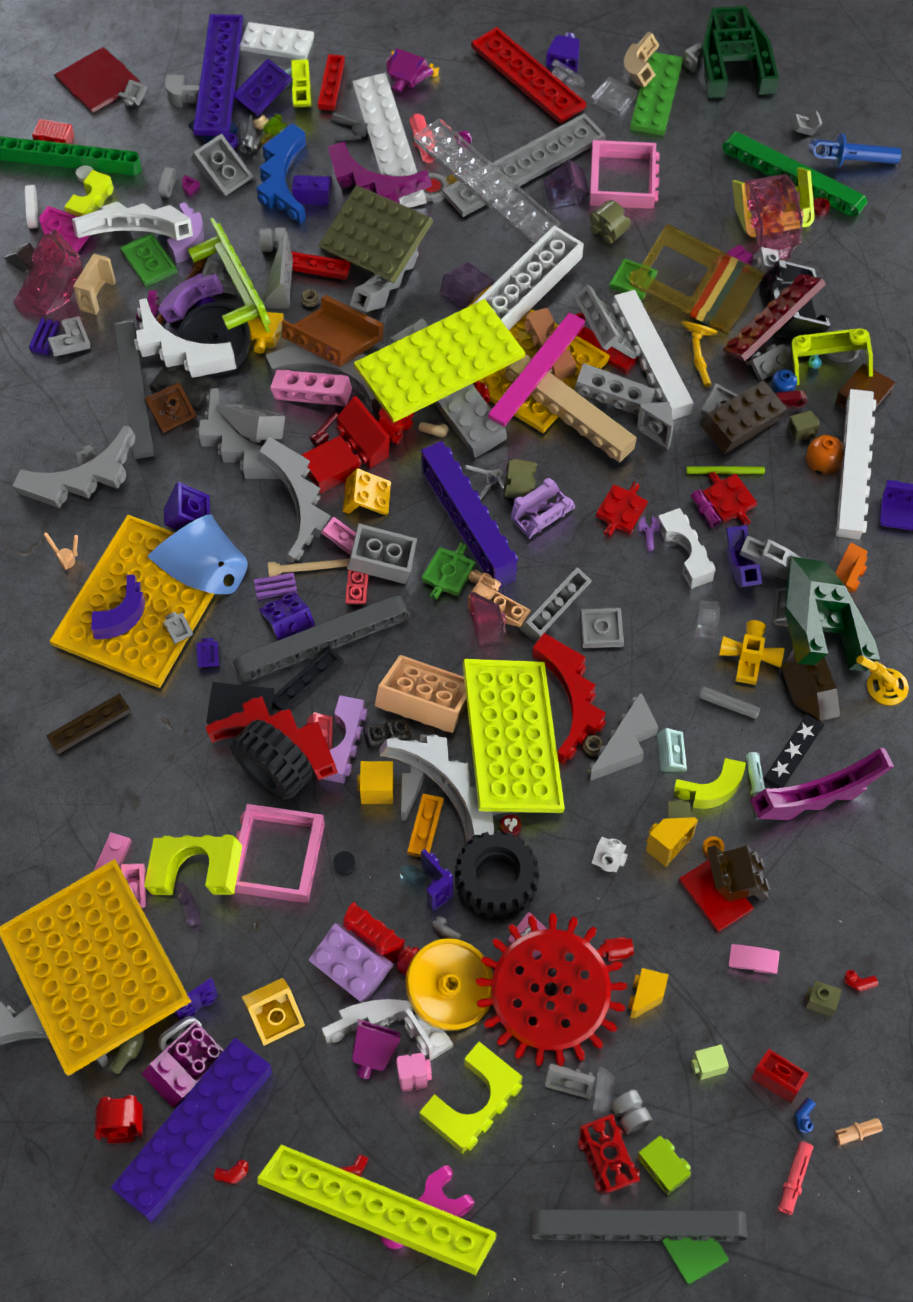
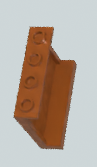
[282,295,384,367]

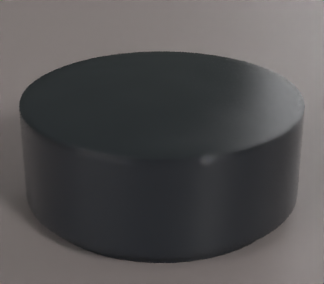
[333,851,355,874]

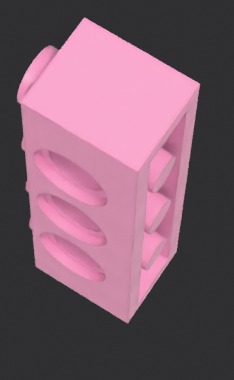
[270,370,352,406]

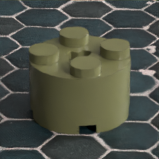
[590,200,631,245]
[503,459,537,499]

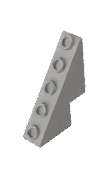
[587,694,658,781]

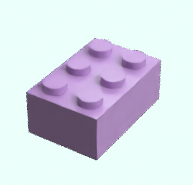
[309,923,394,1002]

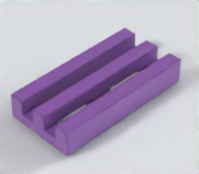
[254,573,297,600]

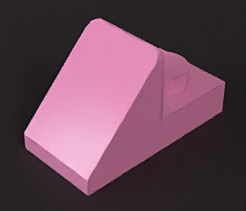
[121,863,146,908]

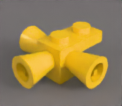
[719,620,785,685]

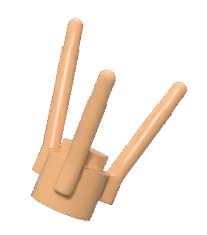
[44,532,78,570]

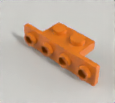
[835,543,868,593]

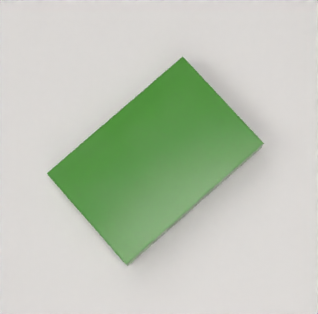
[120,233,178,288]

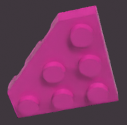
[39,206,90,266]

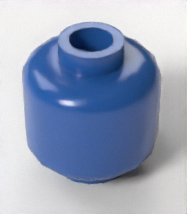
[771,369,797,393]

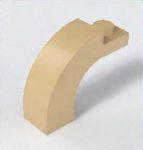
[624,32,660,87]

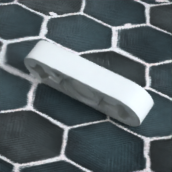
[25,185,38,229]

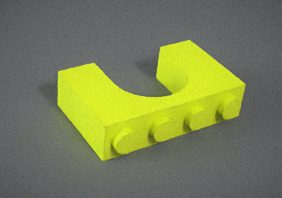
[144,834,242,895]
[419,1042,523,1154]

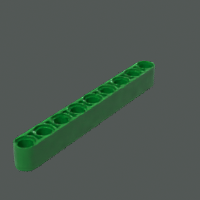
[722,132,867,217]
[0,136,142,175]

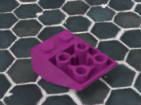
[141,1021,224,1107]

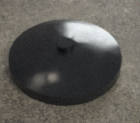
[177,302,252,376]

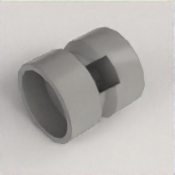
[260,227,286,252]
[610,1090,653,1135]

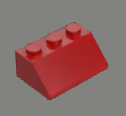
[336,396,390,468]

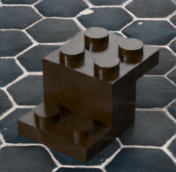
[707,845,770,902]

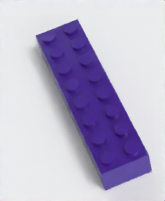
[421,441,518,588]
[111,1038,273,1223]

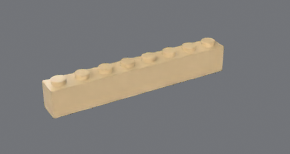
[504,354,637,462]

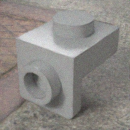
[119,80,147,106]
[792,111,822,136]

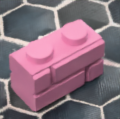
[397,1053,432,1092]

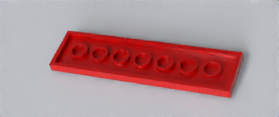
[471,27,587,124]

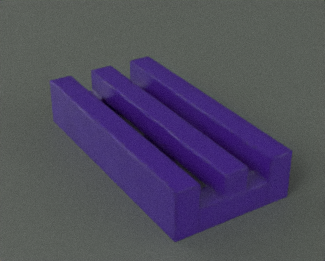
[29,318,60,354]

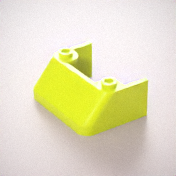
[732,168,815,237]
[791,328,873,385]

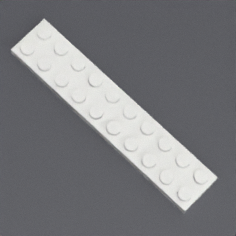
[353,72,426,208]

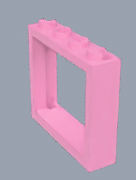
[590,140,659,209]
[234,804,325,903]

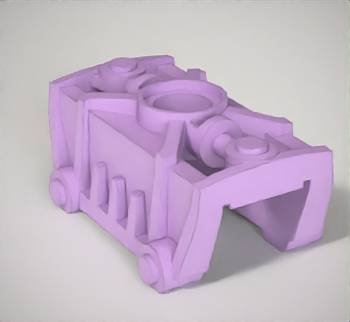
[511,478,575,539]

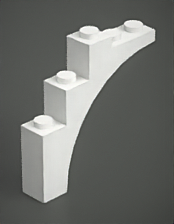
[72,202,193,241]
[134,298,237,378]

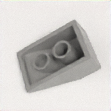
[191,134,254,197]
[216,404,285,443]

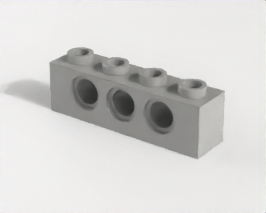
[574,363,655,416]
[519,567,592,642]

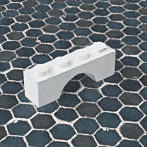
[657,508,716,589]

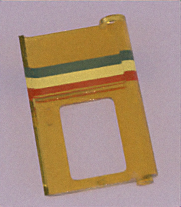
[629,223,764,335]

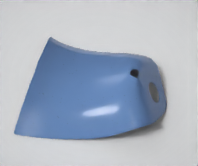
[147,514,248,594]

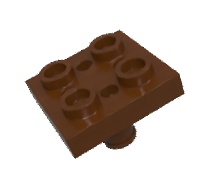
[145,383,197,434]

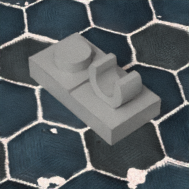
[545,1063,595,1099]

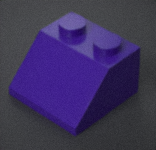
[292,175,332,205]

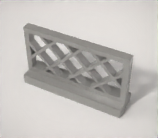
[574,285,638,359]

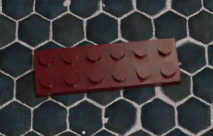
[723,274,826,361]

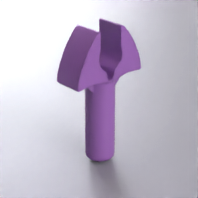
[638,516,660,551]

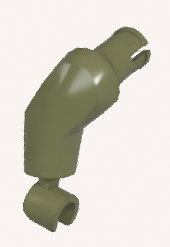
[108,1031,145,1074]

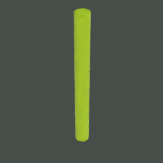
[686,466,765,474]

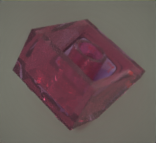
[470,592,507,648]

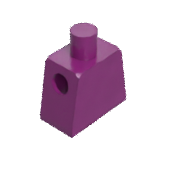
[352,1019,401,1079]

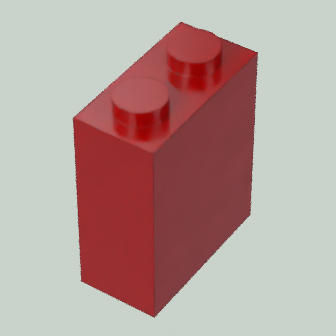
[301,436,362,494]

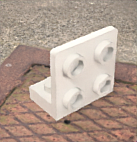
[403,1008,453,1061]

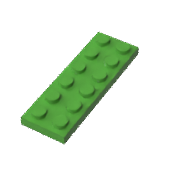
[630,52,683,136]

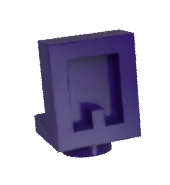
[196,638,219,668]

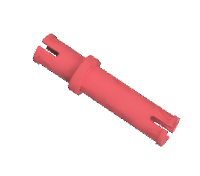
[778,1141,814,1215]

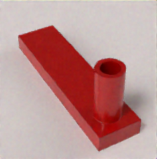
[575,313,637,374]

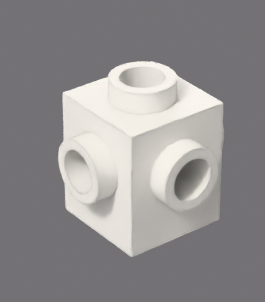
[592,837,628,872]

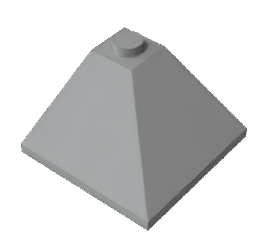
[262,232,293,309]

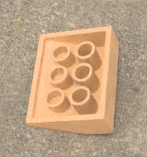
[375,655,467,733]

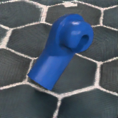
[794,1098,816,1133]

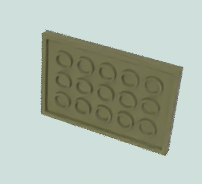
[318,185,434,284]

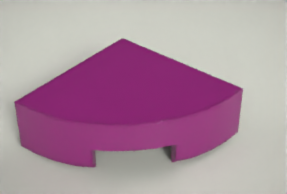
[182,175,200,197]

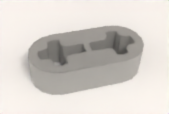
[158,167,176,198]

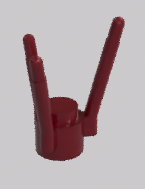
[309,411,345,447]

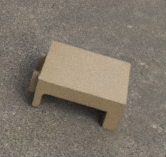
[73,254,116,315]

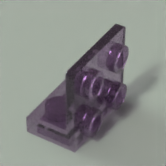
[440,262,494,309]

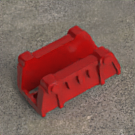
[343,902,405,964]
[577,1114,640,1194]

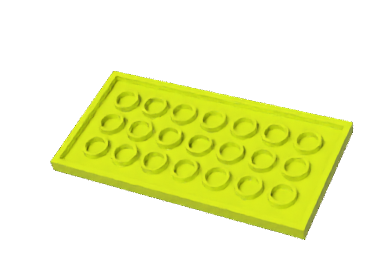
[354,299,525,423]
[462,659,565,813]

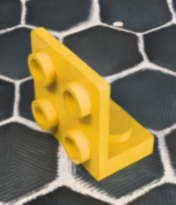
[342,468,391,515]

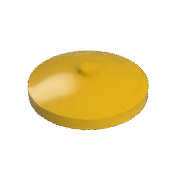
[406,938,493,1031]

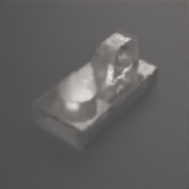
[552,59,585,89]

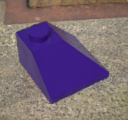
[164,482,210,531]

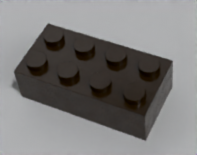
[700,380,787,454]

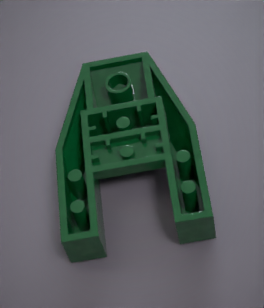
[702,6,779,98]
[784,557,880,671]

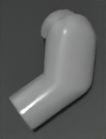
[432,916,461,940]

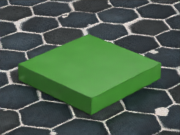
[609,258,658,300]
[662,1238,729,1286]

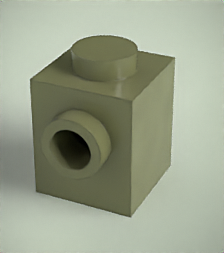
[787,410,820,442]
[666,799,694,819]
[804,980,842,1017]

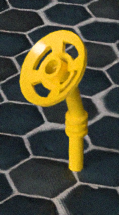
[681,321,718,388]
[857,655,909,706]

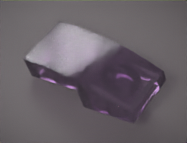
[175,882,203,930]

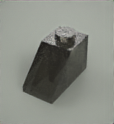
[4,242,43,273]

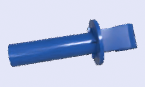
[809,133,901,168]

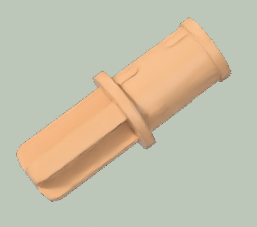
[469,570,501,591]
[834,1118,882,1146]

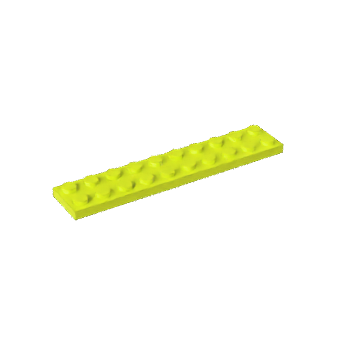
[258,1145,496,1275]

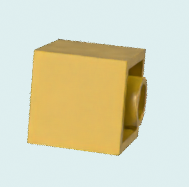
[357,761,394,804]

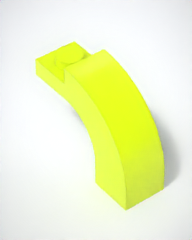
[291,59,311,108]
[673,758,746,809]

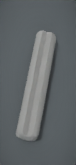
[699,687,760,719]

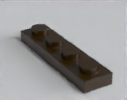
[46,693,131,755]

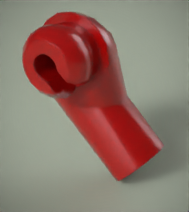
[844,970,878,991]
[214,1160,249,1184]

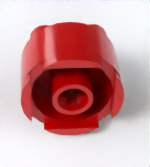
[377,408,415,445]
[95,1095,143,1144]

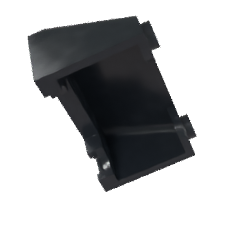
[759,259,831,338]

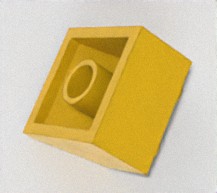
[646,817,698,867]
[242,978,305,1045]

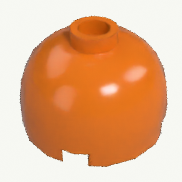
[805,435,845,474]

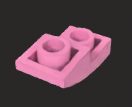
[729,944,780,974]

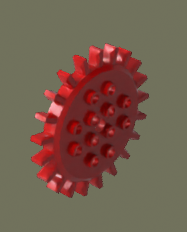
[476,913,627,1066]

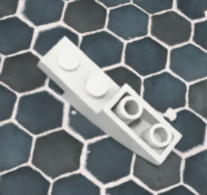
[322,999,413,1043]

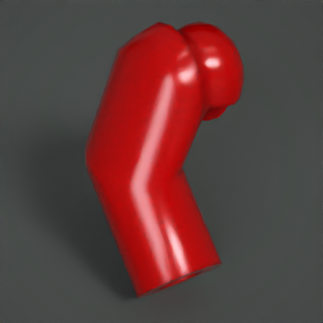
[472,380,491,403]
[339,1154,369,1177]

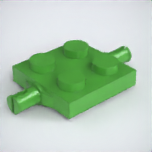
[422,542,476,600]

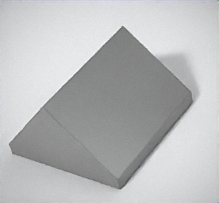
[637,402,674,449]

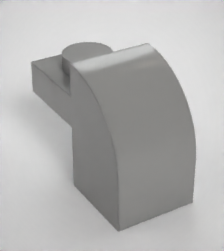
[165,75,200,108]

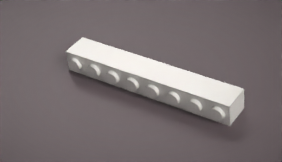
[611,290,694,420]
[836,389,876,540]

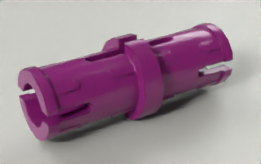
[690,489,722,528]

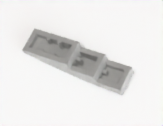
[401,735,428,821]

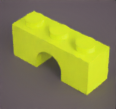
[64,170,113,217]

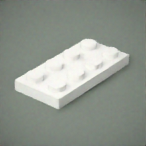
[240,22,314,60]

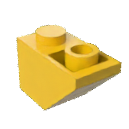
[628,968,668,1018]

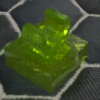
[264,113,287,135]

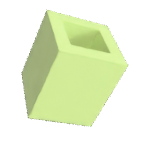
[691,1044,729,1080]

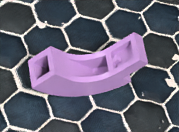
[167,202,204,264]

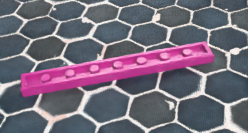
[488,312,585,427]

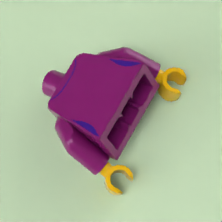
[386,48,439,93]

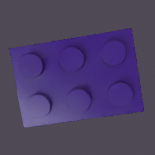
[234,58,293,117]

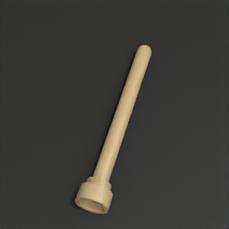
[268,559,349,577]

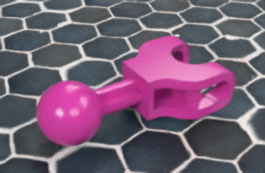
[379,1165,475,1249]

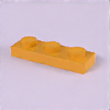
[407,793,444,858]

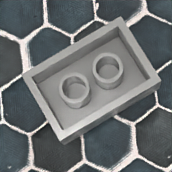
[347,524,417,584]

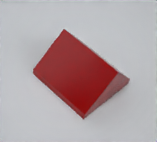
[751,1049,809,1104]

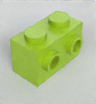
[637,1135,691,1196]

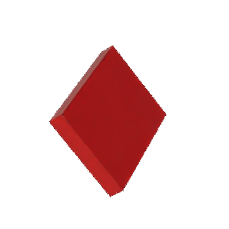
[678,860,754,933]

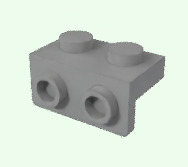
[746,344,793,381]

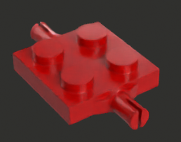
[702,472,757,525]
[595,482,649,537]

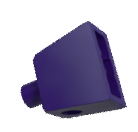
[546,32,580,71]

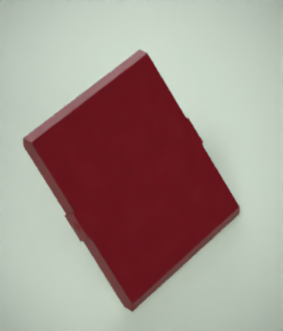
[54,46,142,113]

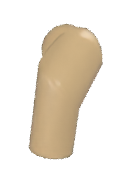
[419,422,449,437]

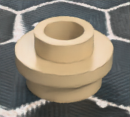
[252,115,269,130]

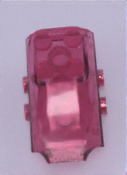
[744,174,804,260]
[13,229,83,316]

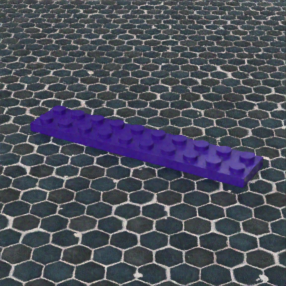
[193,14,244,136]

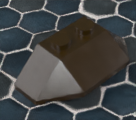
[781,649,840,722]

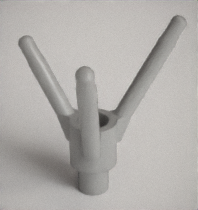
[464,465,505,501]

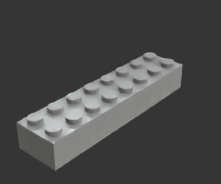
[391,318,507,459]

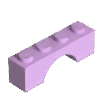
[323,695,368,783]

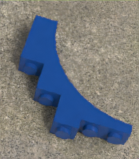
[257,123,306,224]

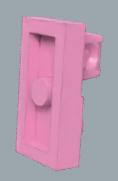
[322,517,356,555]

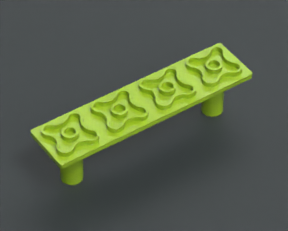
[188,218,271,333]

